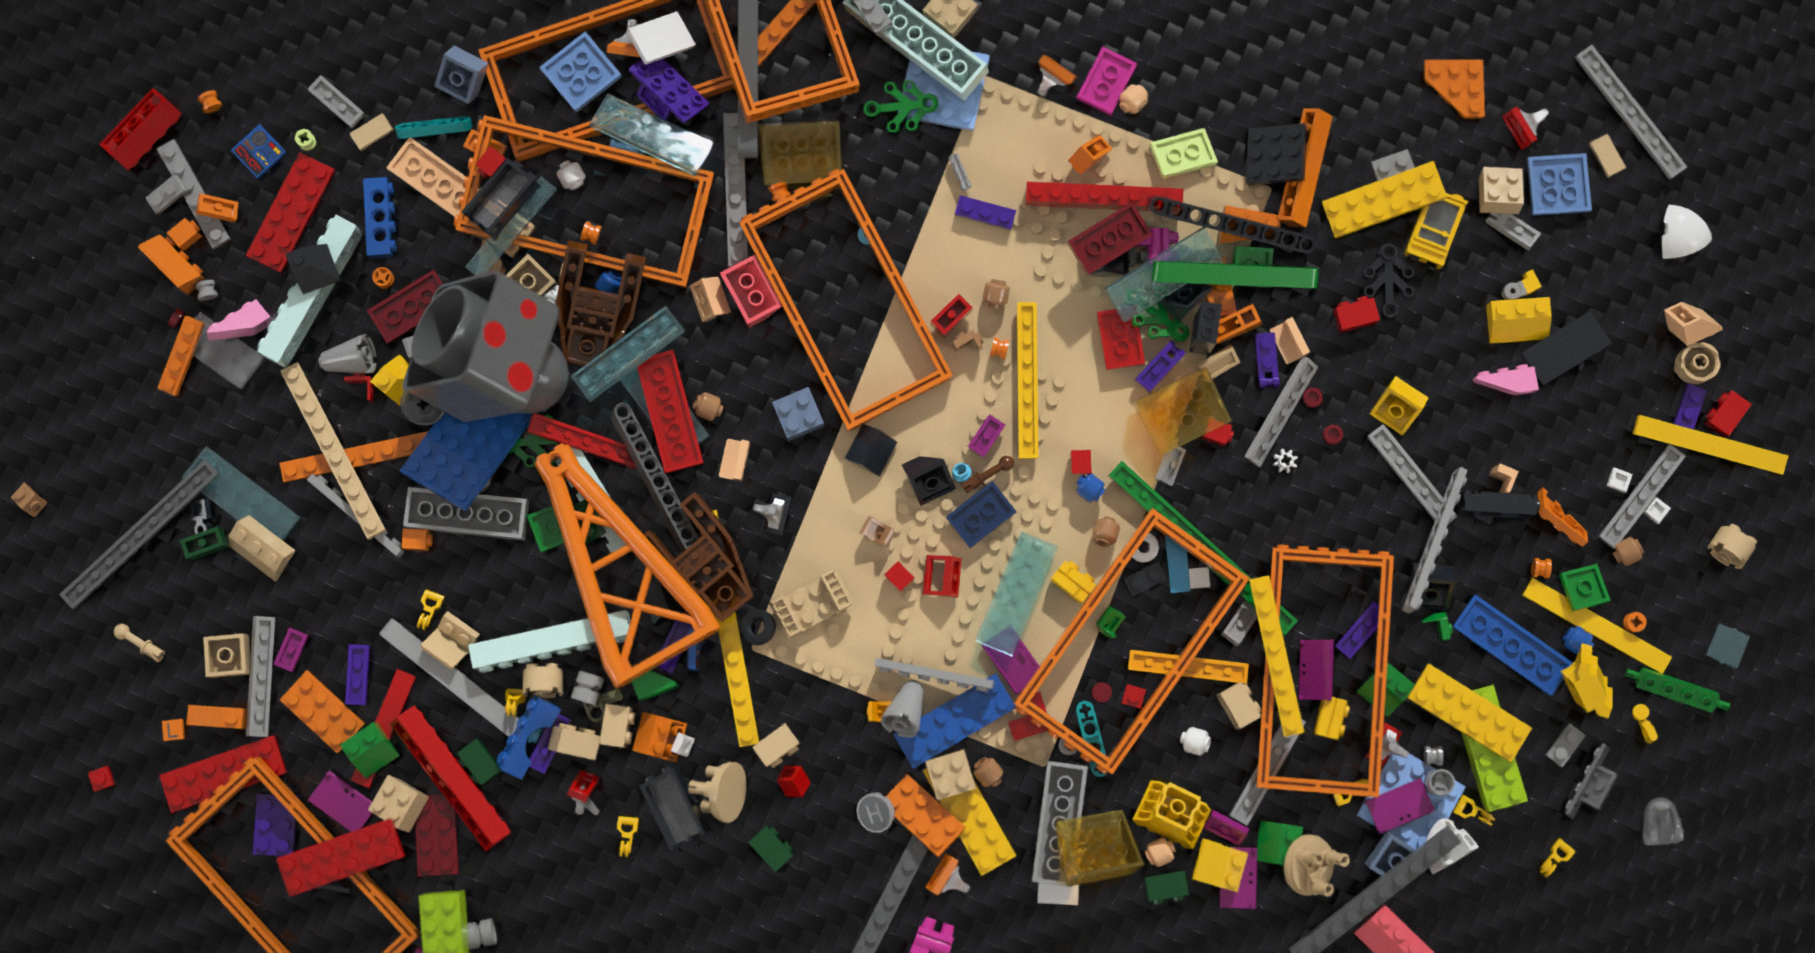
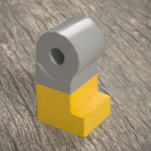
[1501,269,1541,300]

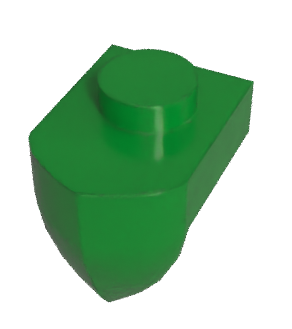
[1096,606,1126,638]
[1422,612,1453,641]

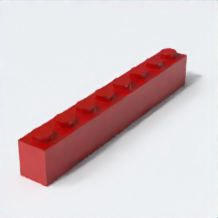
[1025,181,1184,213]
[390,705,511,851]

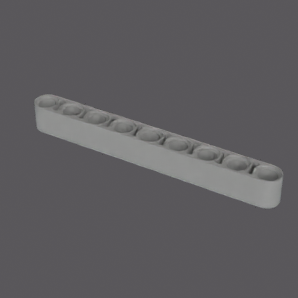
[379,618,519,736]

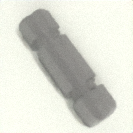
[949,153,971,191]

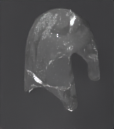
[1643,797,1684,845]

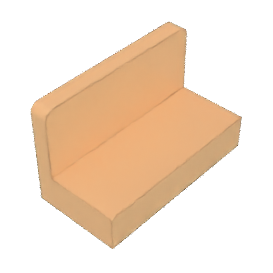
[690,277,731,322]
[1270,317,1310,364]
[719,439,750,482]
[1489,464,1519,493]

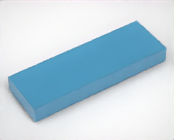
[1165,535,1191,593]

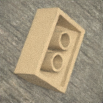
[228,515,295,581]

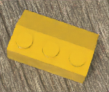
[1486,297,1552,344]

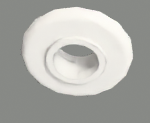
[1132,533,1159,563]

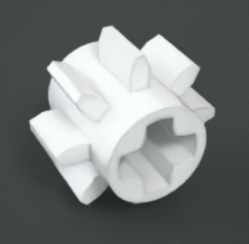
[1273,449,1298,473]

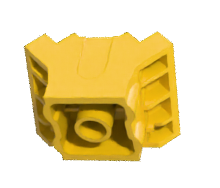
[1560,643,1613,718]
[1132,781,1211,849]

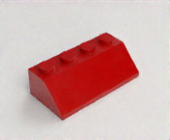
[99,88,182,170]

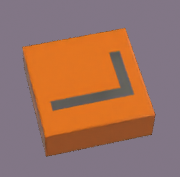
[162,719,185,741]

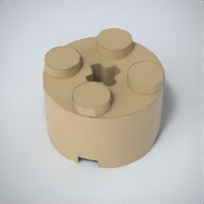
[1674,342,1720,385]
[1708,524,1757,569]
[523,663,563,699]

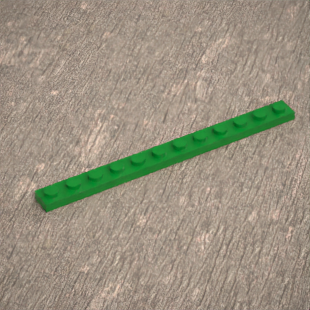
[1108,461,1298,636]

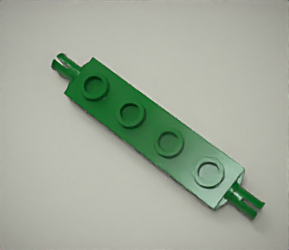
[1624,667,1730,713]

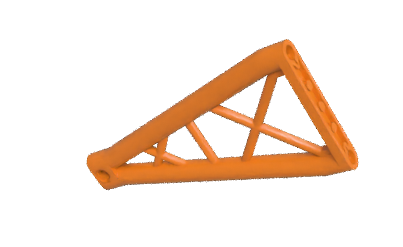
[534,443,721,689]

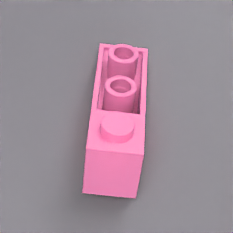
[207,300,271,341]
[1472,364,1539,396]

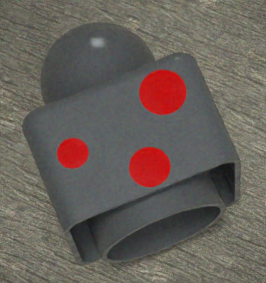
[402,270,569,422]

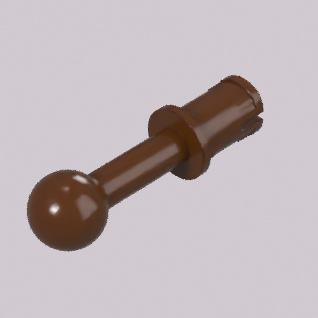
[961,455,1014,493]

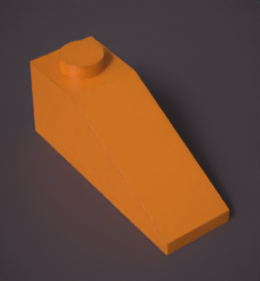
[1216,304,1263,344]
[186,705,248,729]

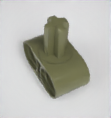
[583,689,623,722]

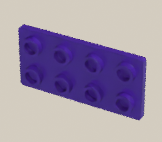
[629,59,709,123]

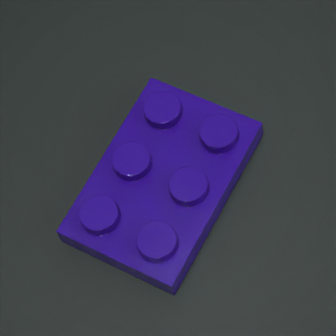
[253,794,298,856]

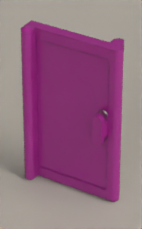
[981,625,1039,695]
[1298,639,1334,701]
[308,771,372,832]
[1364,778,1435,834]
[1219,847,1257,909]

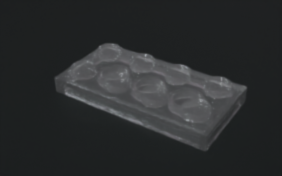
[193,312,265,389]

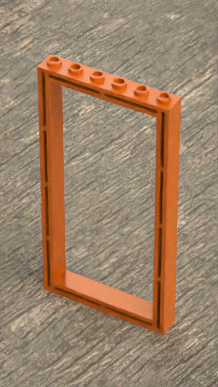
[479,0,735,162]
[705,0,860,123]
[453,115,714,288]
[739,169,953,432]
[1013,508,1250,775]
[1257,545,1394,797]
[166,757,422,953]

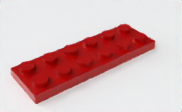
[246,152,335,274]
[635,350,704,474]
[159,735,287,813]
[276,818,405,897]

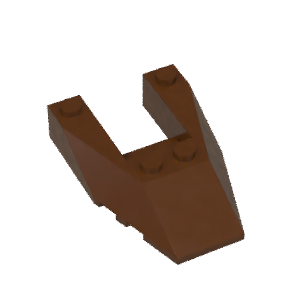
[555,240,646,369]
[644,492,754,622]

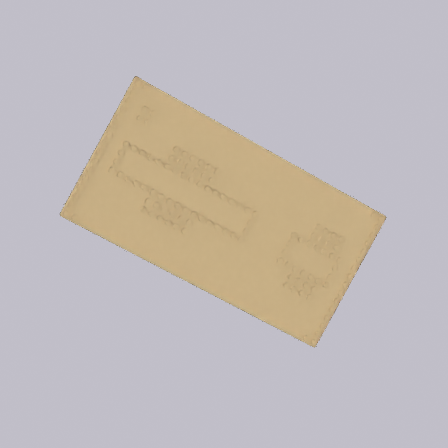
[752,76,1271,767]

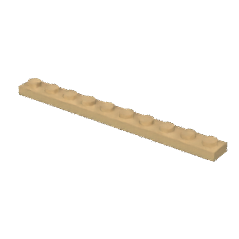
[280,362,386,540]

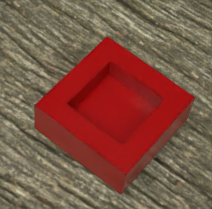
[1121,684,1146,709]
[88,766,115,792]

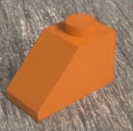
[1068,135,1112,175]

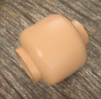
[1119,85,1148,114]
[1145,837,1176,867]

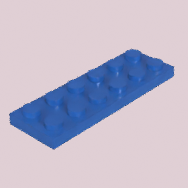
[1452,595,1572,696]
[893,673,1016,769]

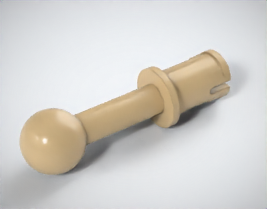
[114,624,165,662]

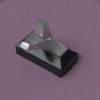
[753,493,792,536]

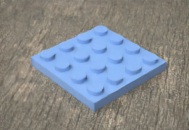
[898,52,990,131]
[1356,754,1466,849]

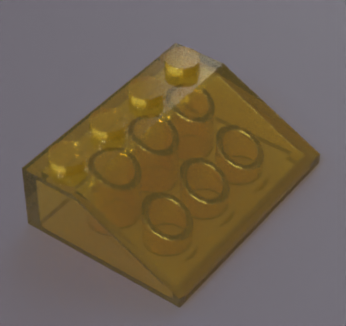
[758,120,841,185]
[1132,367,1231,455]
[1056,810,1144,887]

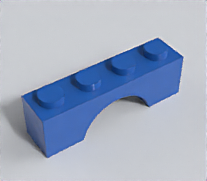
[496,694,561,779]

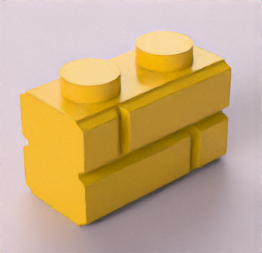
[1050,560,1096,605]
[1313,697,1350,740]

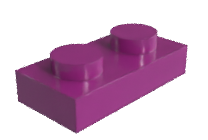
[967,414,1006,458]
[274,628,309,672]
[1204,810,1249,846]

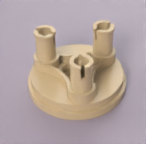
[688,762,746,823]
[1284,835,1349,896]

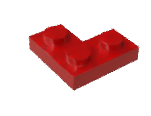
[1008,691,1049,741]

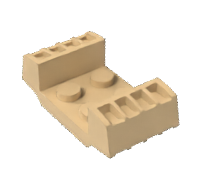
[769,569,854,639]

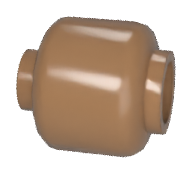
[983,279,1010,309]
[693,392,723,421]
[1092,516,1120,547]
[1613,537,1645,566]
[974,757,1003,787]

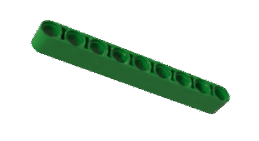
[1151,261,1319,288]

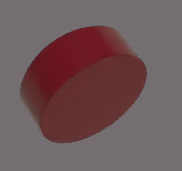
[168,309,185,329]
[1302,388,1323,408]
[1323,425,1343,445]
[1092,682,1112,703]

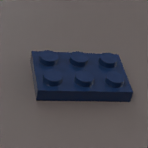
[946,481,1017,548]

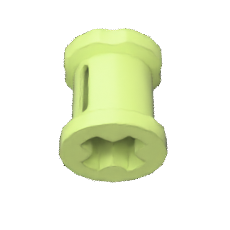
[295,129,316,151]

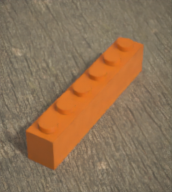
[1277,108,1333,228]

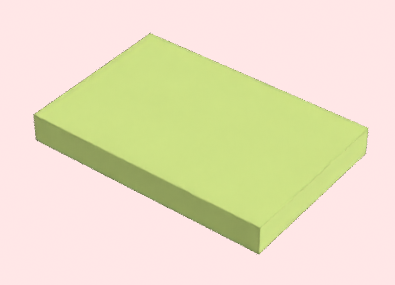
[1149,128,1218,180]

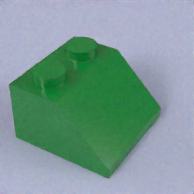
[1357,662,1415,717]
[632,671,679,701]
[340,722,400,778]
[1256,821,1303,865]

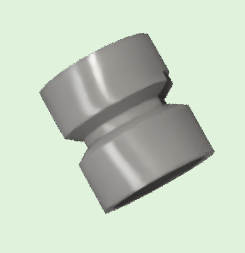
[571,671,604,705]
[1424,769,1455,796]
[467,918,497,950]

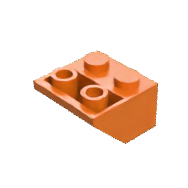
[632,712,687,762]

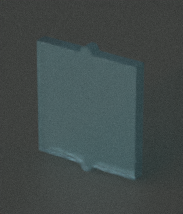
[1706,623,1750,668]

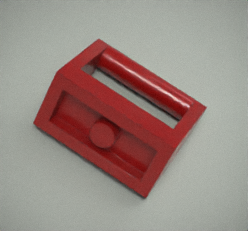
[923,555,962,598]

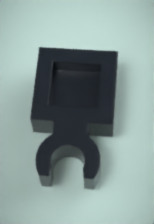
[189,499,212,534]

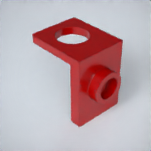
[344,373,374,402]

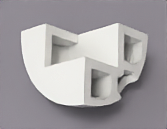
[1662,205,1712,258]
[1426,819,1479,874]

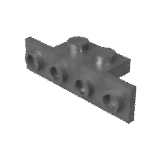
[1565,743,1618,819]

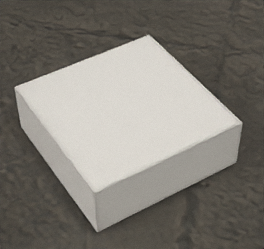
[1606,468,1633,493]
[1643,496,1671,524]
[1188,567,1210,589]
[671,732,695,757]

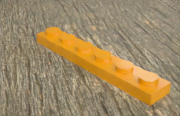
[1128,650,1249,684]

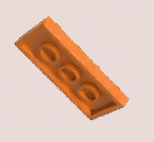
[280,670,366,753]
[886,774,966,858]

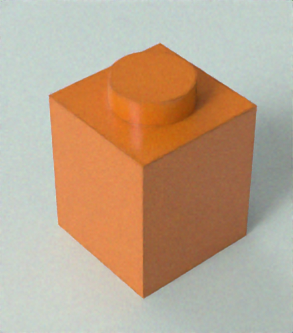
[167,218,202,251]
[402,529,433,551]

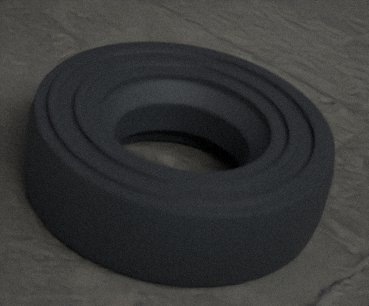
[740,609,776,645]

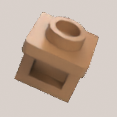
[952,330,984,351]
[11,483,47,517]
[859,516,894,546]

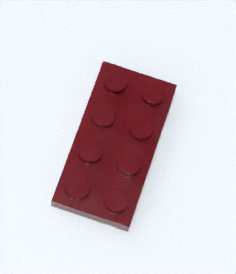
[1066,202,1153,276]
[367,270,443,345]
[415,794,459,876]

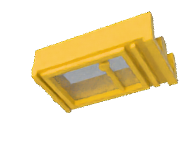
[1403,193,1468,269]

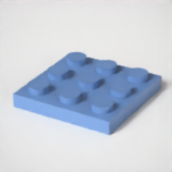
[539,32,622,113]
[1527,153,1592,216]

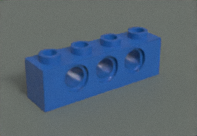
[363,177,396,259]

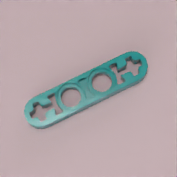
[395,116,472,139]
[1076,701,1108,777]

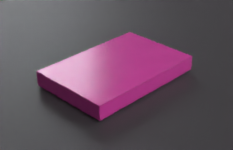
[1076,47,1137,116]

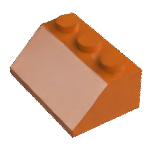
[138,235,205,295]

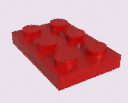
[1097,306,1145,370]

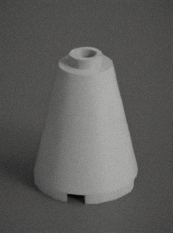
[319,334,376,374]
[880,680,924,738]

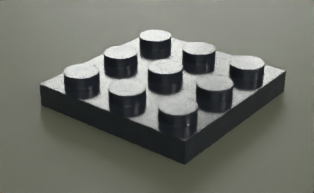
[1246,123,1307,185]

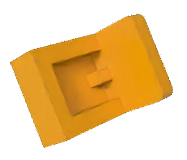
[867,701,892,722]

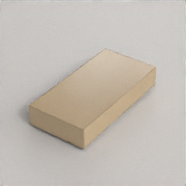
[349,113,394,151]
[1589,134,1626,178]
[1197,345,1240,382]

